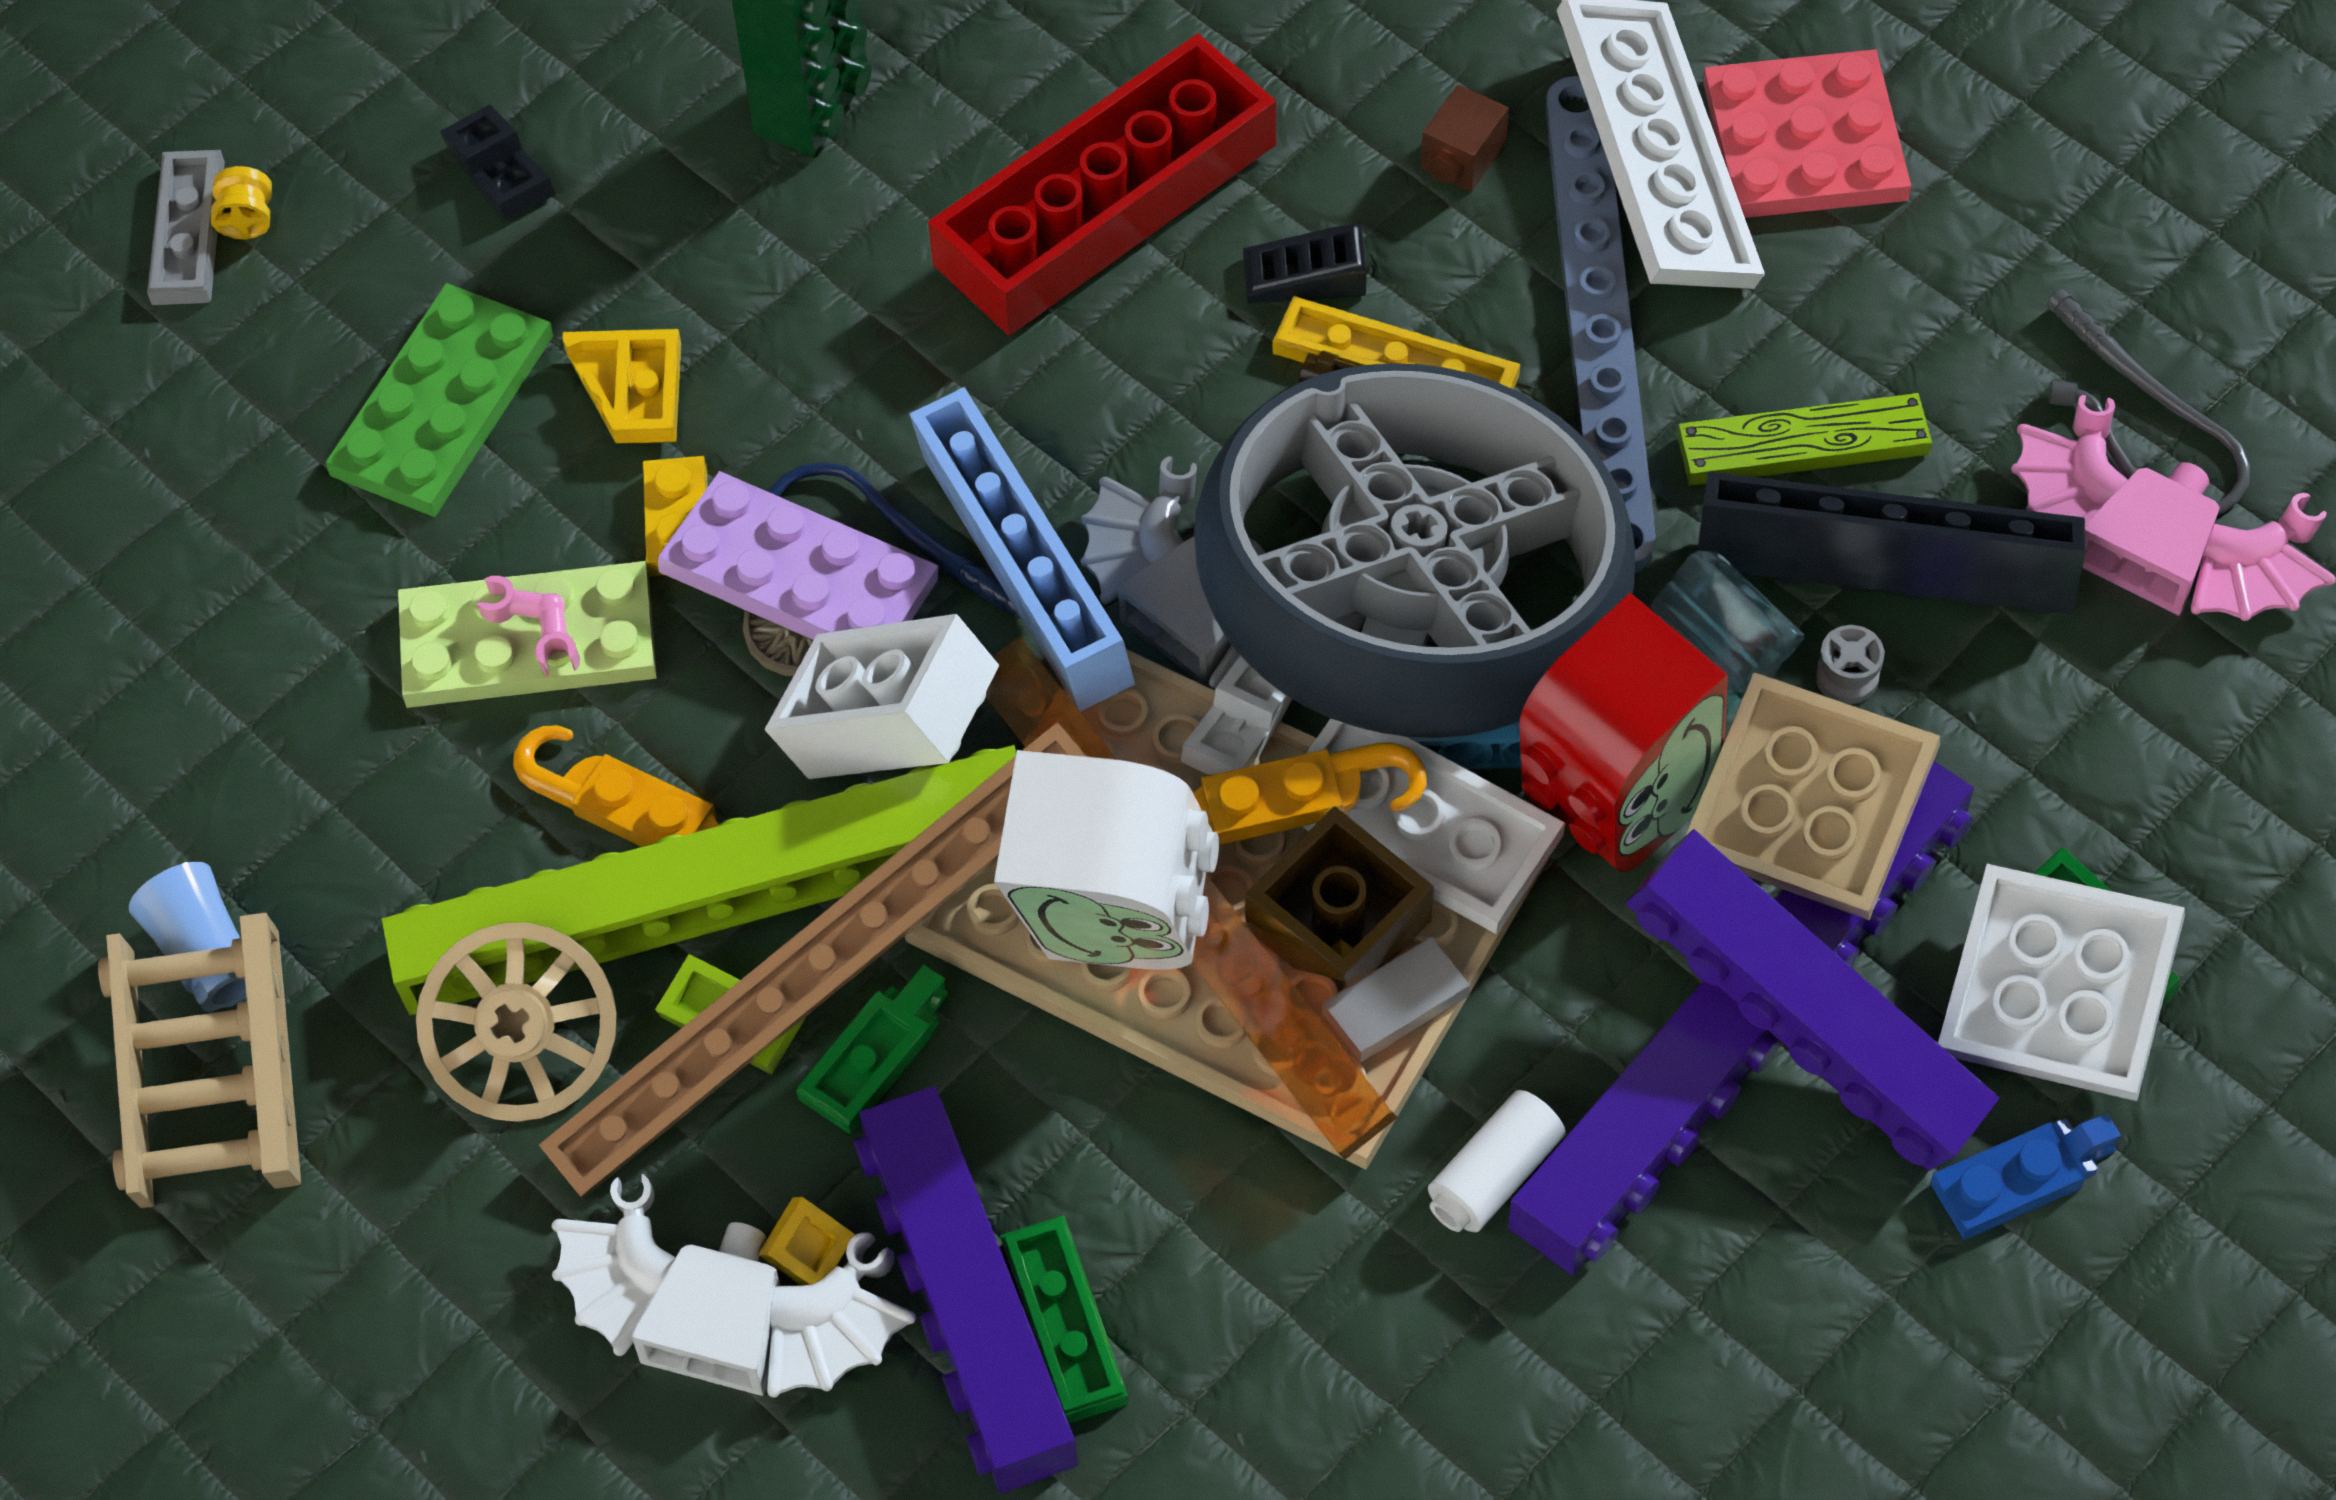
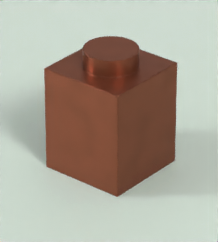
[1421,84,1509,192]

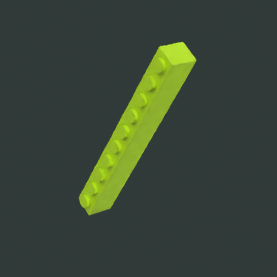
[381,745,1016,1016]

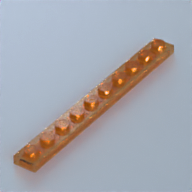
[986,636,1398,1160]

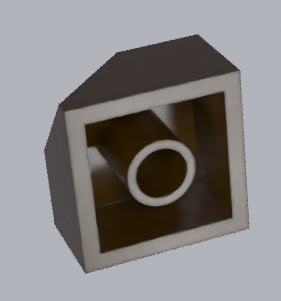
[1245,806,1434,981]

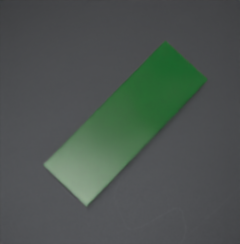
[1000,1215,1129,1423]

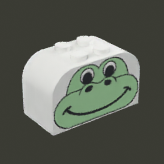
[994,750,1219,970]

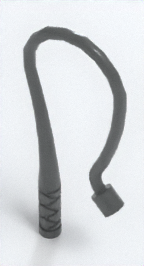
[2046,289,2250,516]

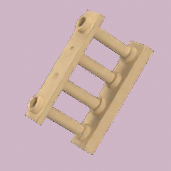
[98,913,301,1208]

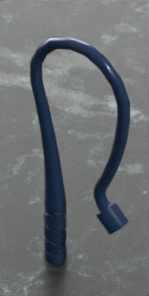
[767,462,1021,620]

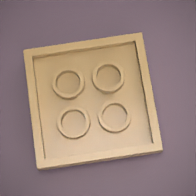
[1685,672,1940,920]

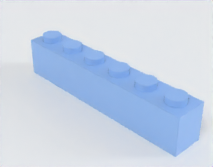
[909,387,1135,712]

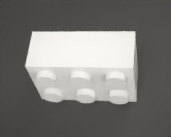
[764,614,999,779]

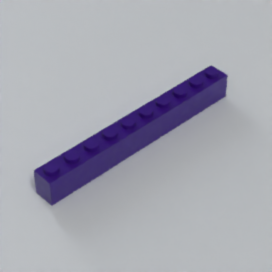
[1508,761,1974,1276]

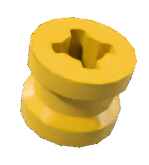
[211,166,272,240]

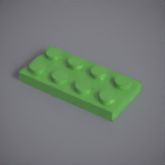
[325,283,554,517]

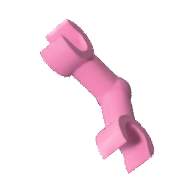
[476,576,580,677]

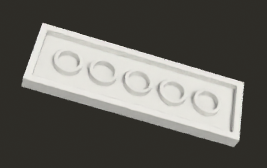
[1556,0,1765,289]

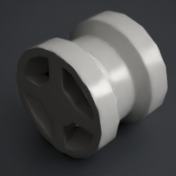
[1815,625,1885,705]

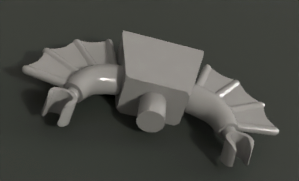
[1080,456,1366,689]

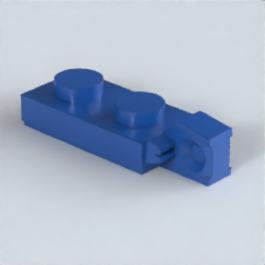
[1930,1113,2121,1240]

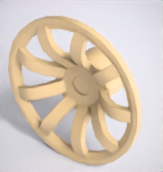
[416,923,617,1122]

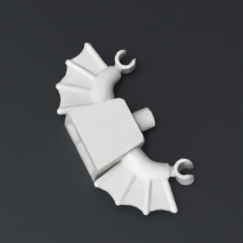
[552,1174,916,1397]

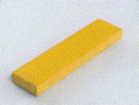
[1273,296,1520,389]

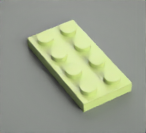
[398,561,657,708]

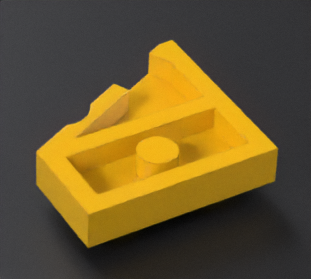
[563,329,681,443]

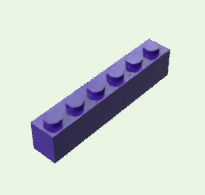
[1625,829,2000,1171]
[853,1085,1078,1495]

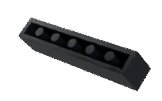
[1695,471,2086,614]

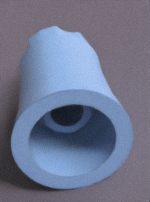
[128,862,247,1012]

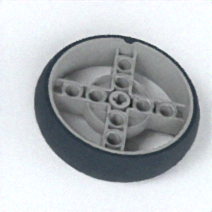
[1194,363,1635,738]

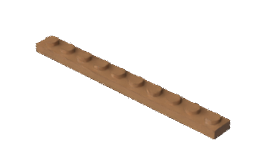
[539,722,1087,1199]

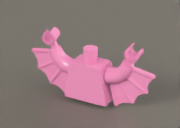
[2011,395,2335,621]

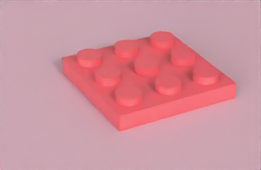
[1703,49,1911,218]

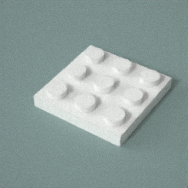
[1938,864,2185,1101]

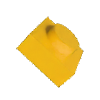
[758,1197,855,1286]

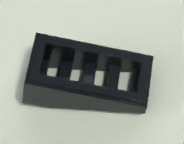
[1243,224,1367,303]

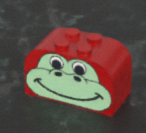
[1519,593,1728,873]

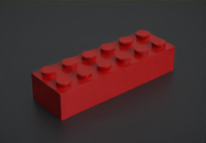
[928,33,1276,336]

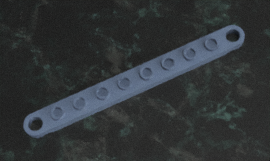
[1546,76,1656,574]

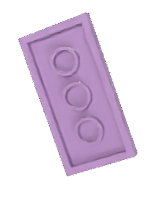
[658,471,938,640]

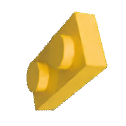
[643,456,708,576]

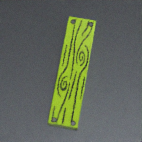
[1677,393,1932,486]

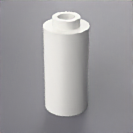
[1428,1090,1566,1232]

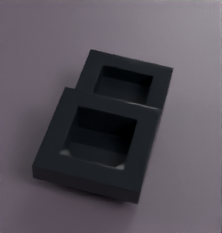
[440,104,556,222]

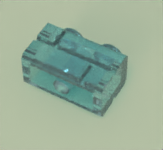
[1651,551,1804,693]

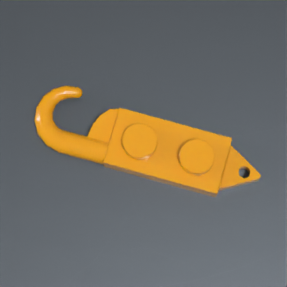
[513,725,719,847]
[1193,742,1427,845]

